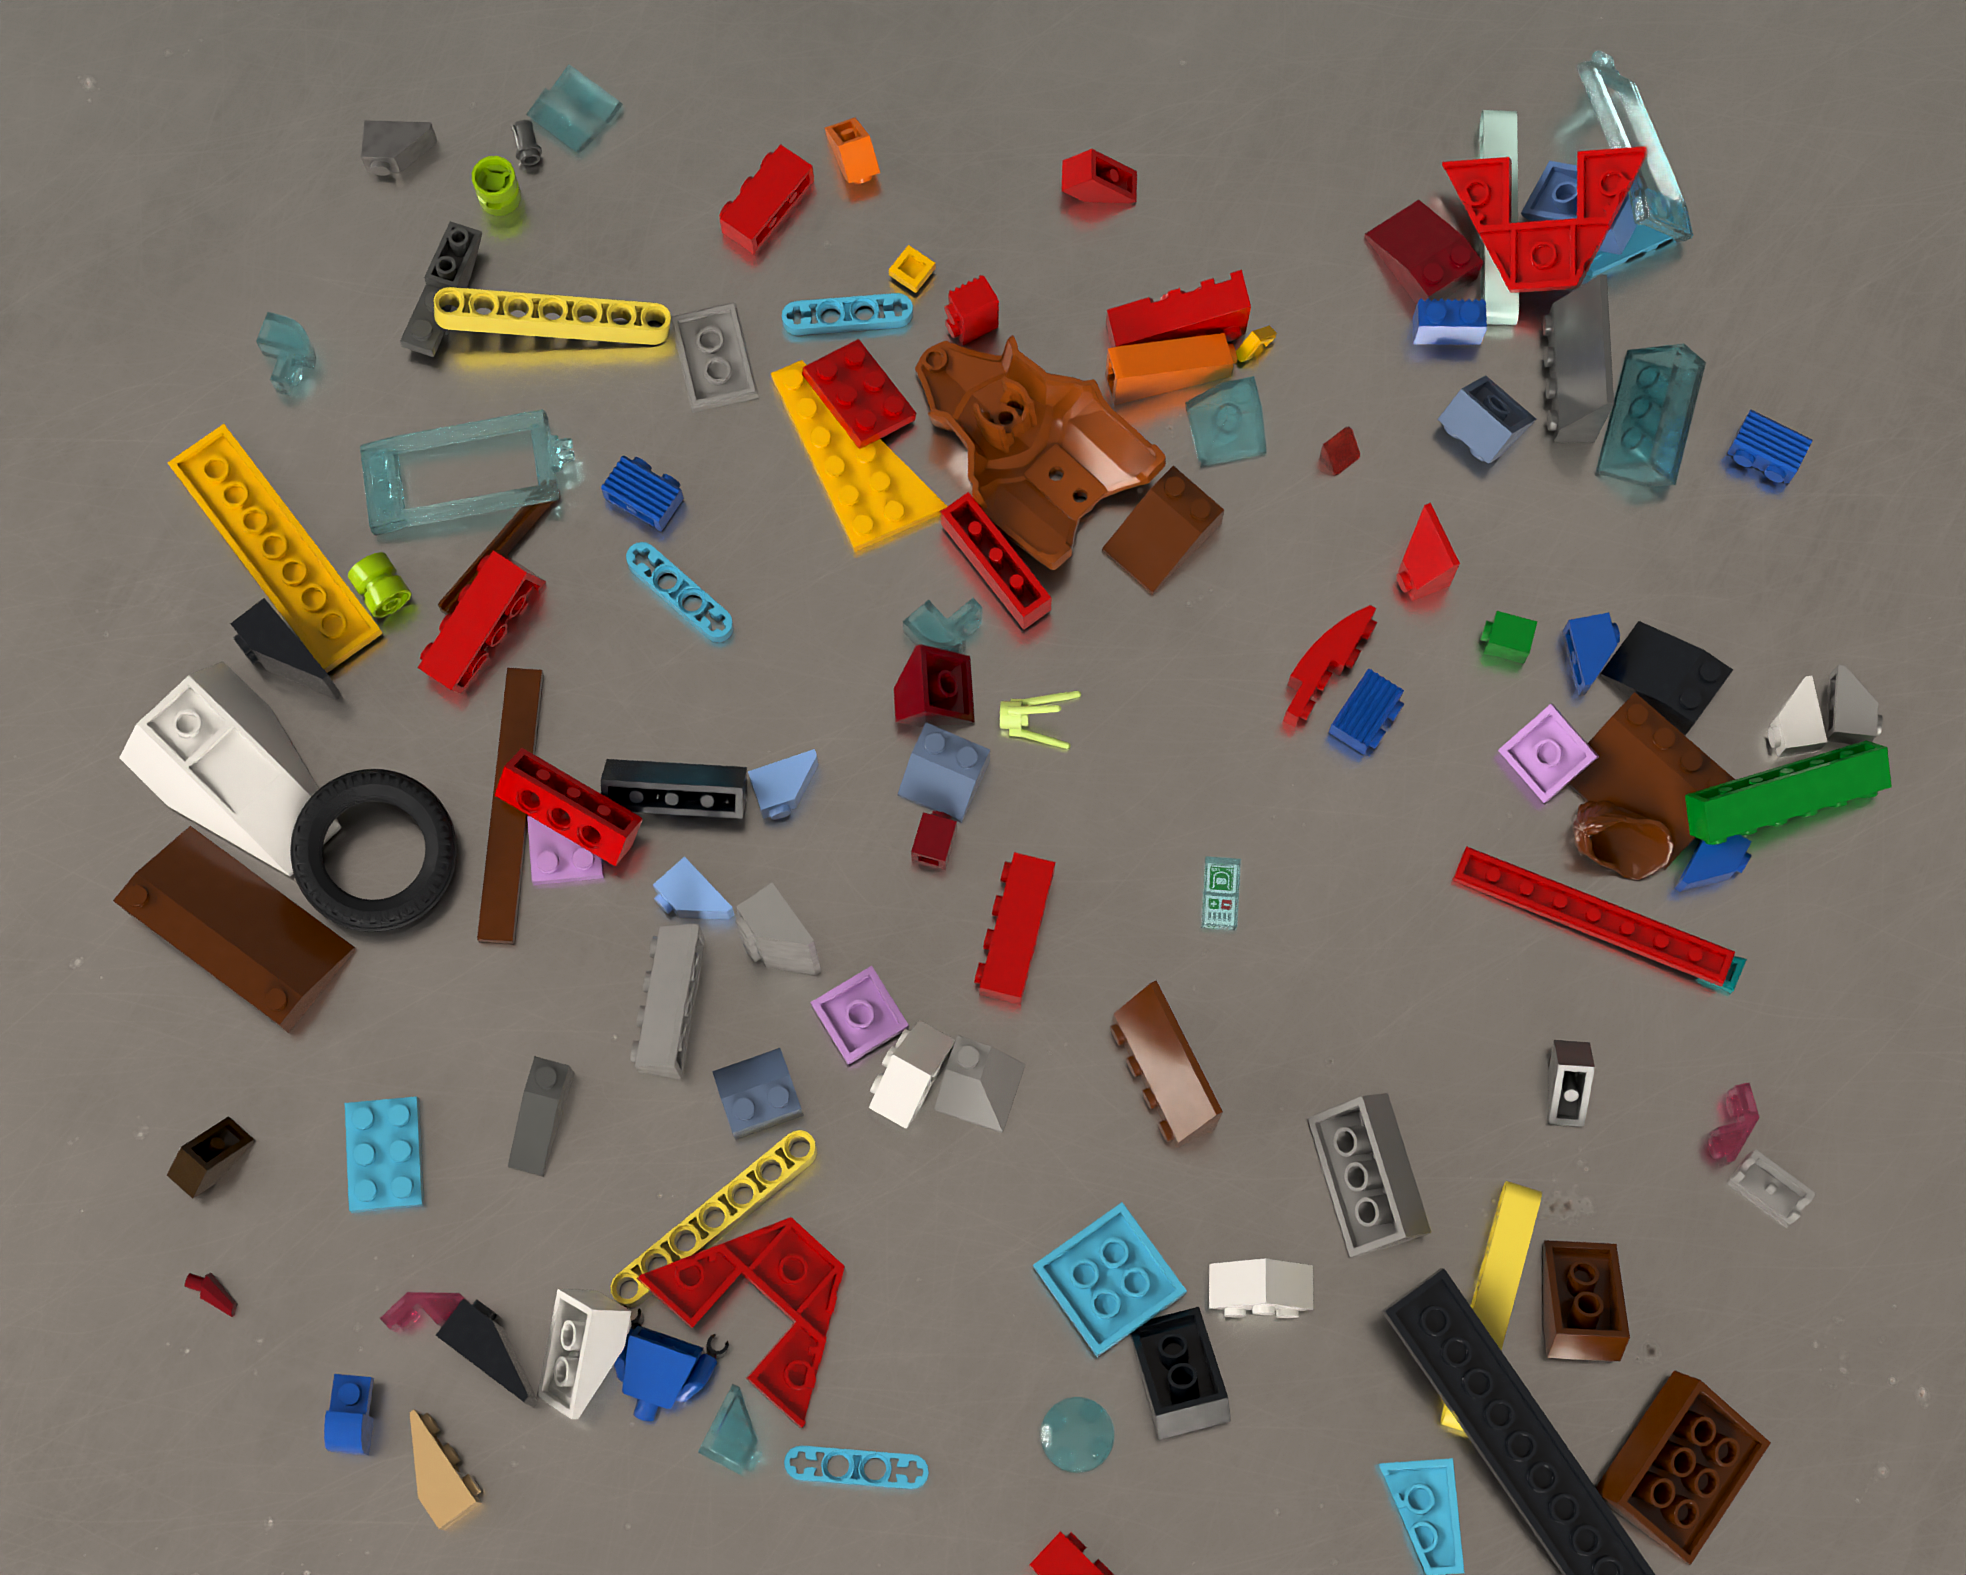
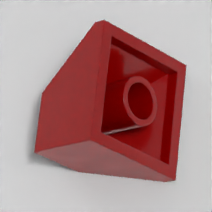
[1397,503,1460,601]

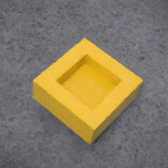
[889,245,936,293]

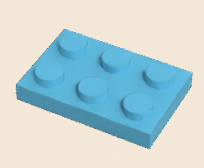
[345,1096,424,1213]

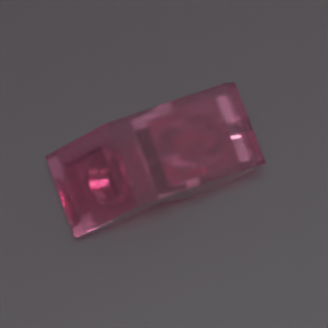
[1708,1082,1760,1168]
[380,1292,470,1332]

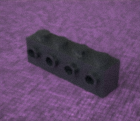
[601,759,747,819]

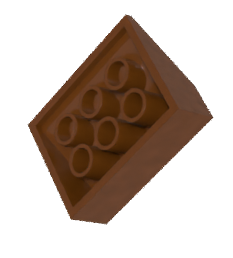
[1567,692,1735,870]
[1110,980,1223,1148]
[1596,1370,1771,1565]

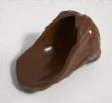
[1573,800,1674,880]

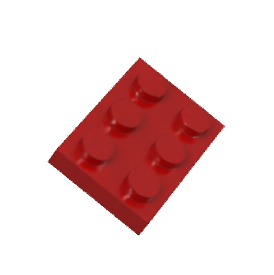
[802,339,917,449]

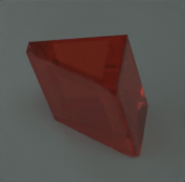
[1319,426,1360,475]

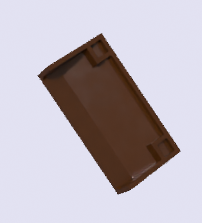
[113,826,356,1033]

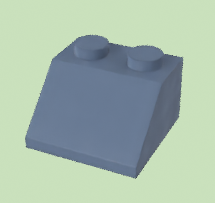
[1437,375,1536,464]
[898,722,990,823]
[712,1048,804,1140]

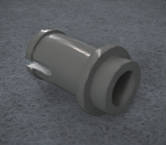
[512,120,542,165]

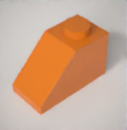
[824,117,880,184]

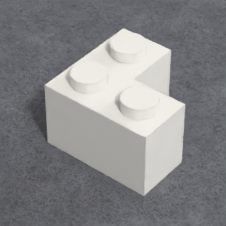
[869,1020,955,1129]
[1209,1258,1313,1318]

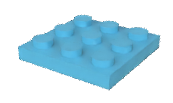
[1033,1202,1187,1357]

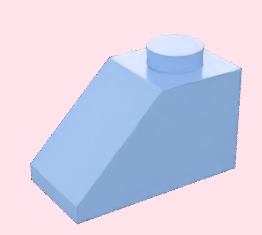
[748,749,819,820]
[653,856,735,920]

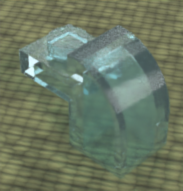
[256,312,316,396]
[903,598,982,653]

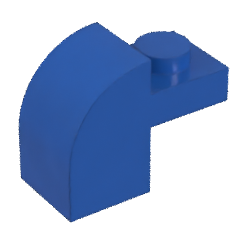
[324,1374,374,1456]

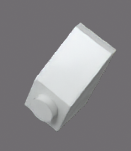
[1768,676,1827,758]

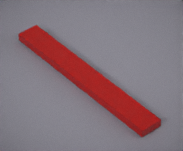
[1453,846,1735,987]

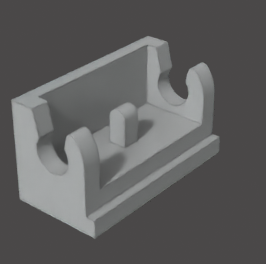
[1726,1149,1816,1228]

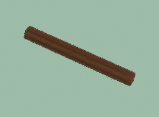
[438,480,560,615]

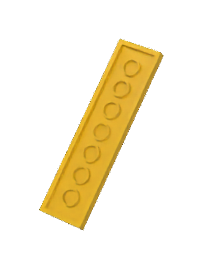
[167,424,383,673]

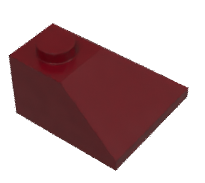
[894,644,975,727]

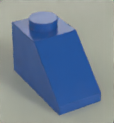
[1563,612,1620,695]
[1674,835,1752,892]

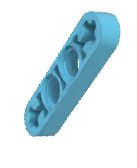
[782,293,913,336]
[626,542,734,643]
[784,1446,929,1490]

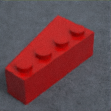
[1106,270,1251,348]
[417,550,546,693]

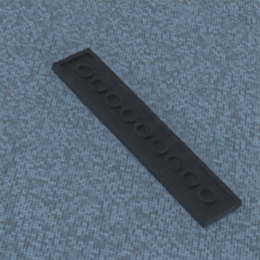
[1382,1268,1655,1575]

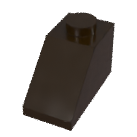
[167,1116,254,1199]

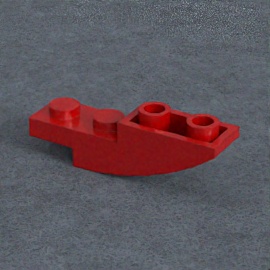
[1283,605,1377,727]

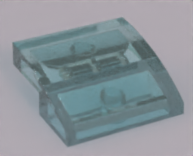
[526,64,623,154]

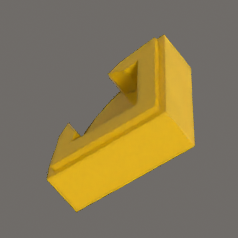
[1236,325,1277,363]

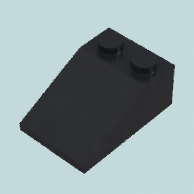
[230,598,342,699]
[1599,621,1733,735]
[435,1299,538,1408]
[1130,1307,1231,1440]

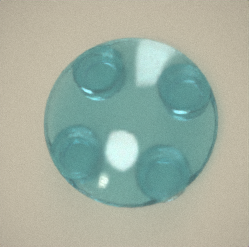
[1040,1397,1114,1473]

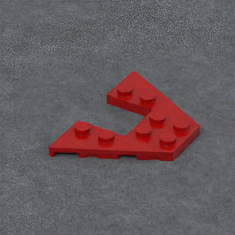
[1442,146,1648,293]
[636,1217,845,1428]

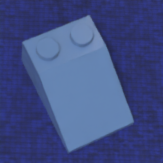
[1521,161,1649,255]

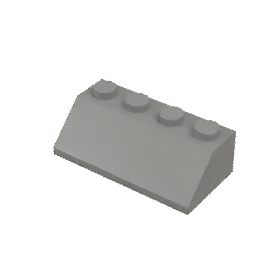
[735,882,821,976]
[631,924,705,1079]
[1308,1093,1432,1257]

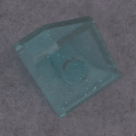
[1185,376,1267,467]
[698,1384,762,1477]

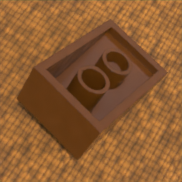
[1102,465,1224,595]
[1543,1240,1630,1361]

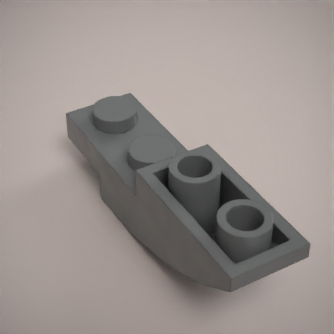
[400,221,482,357]

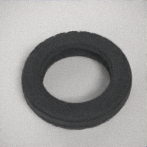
[290,769,457,932]

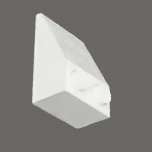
[537,1289,631,1419]

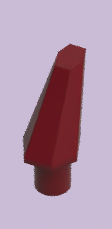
[184,1273,236,1317]

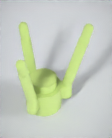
[1000,691,1081,749]

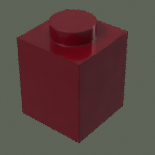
[911,811,957,870]

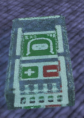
[1201,856,1241,930]

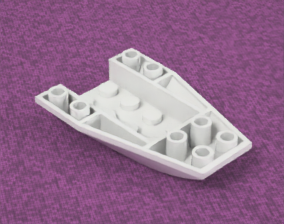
[120,662,342,877]

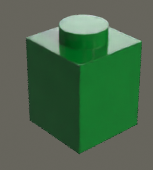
[1480,611,1537,664]

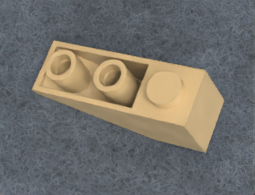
[409,1409,482,1530]

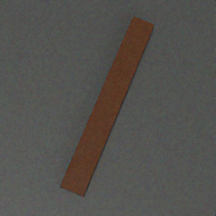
[477,668,543,944]

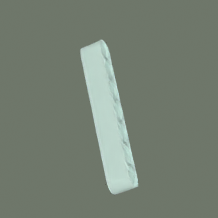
[1479,110,1519,325]

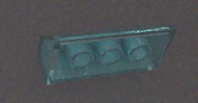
[1596,344,1706,487]

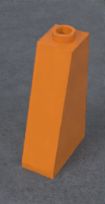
[1105,333,1237,406]

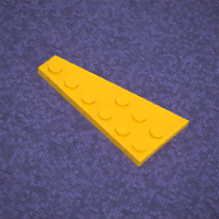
[771,360,947,552]

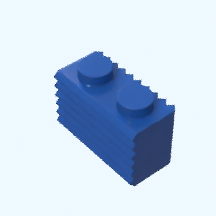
[1413,298,1487,345]
[1727,409,1813,483]
[601,455,684,532]
[1328,669,1404,754]

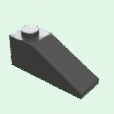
[508,1056,575,1177]

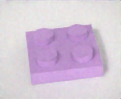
[1498,704,1599,803]
[810,966,909,1065]

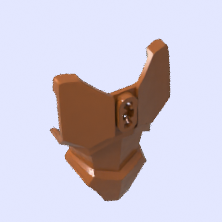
[915,335,1166,570]

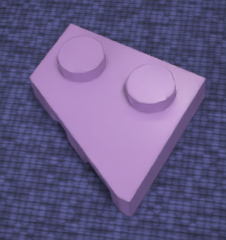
[527,816,604,885]

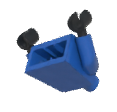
[614,1306,729,1422]

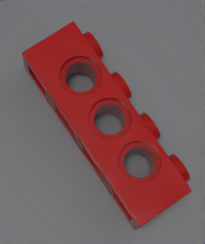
[495,748,643,866]

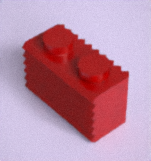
[944,275,999,345]

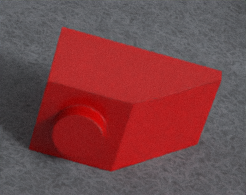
[1062,149,1137,204]

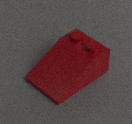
[1364,200,1484,304]

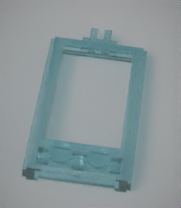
[1577,50,1693,242]
[360,409,575,536]

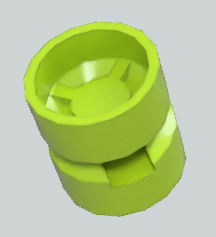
[471,156,521,216]
[348,552,412,618]

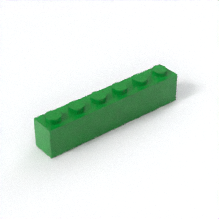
[1685,740,1892,845]

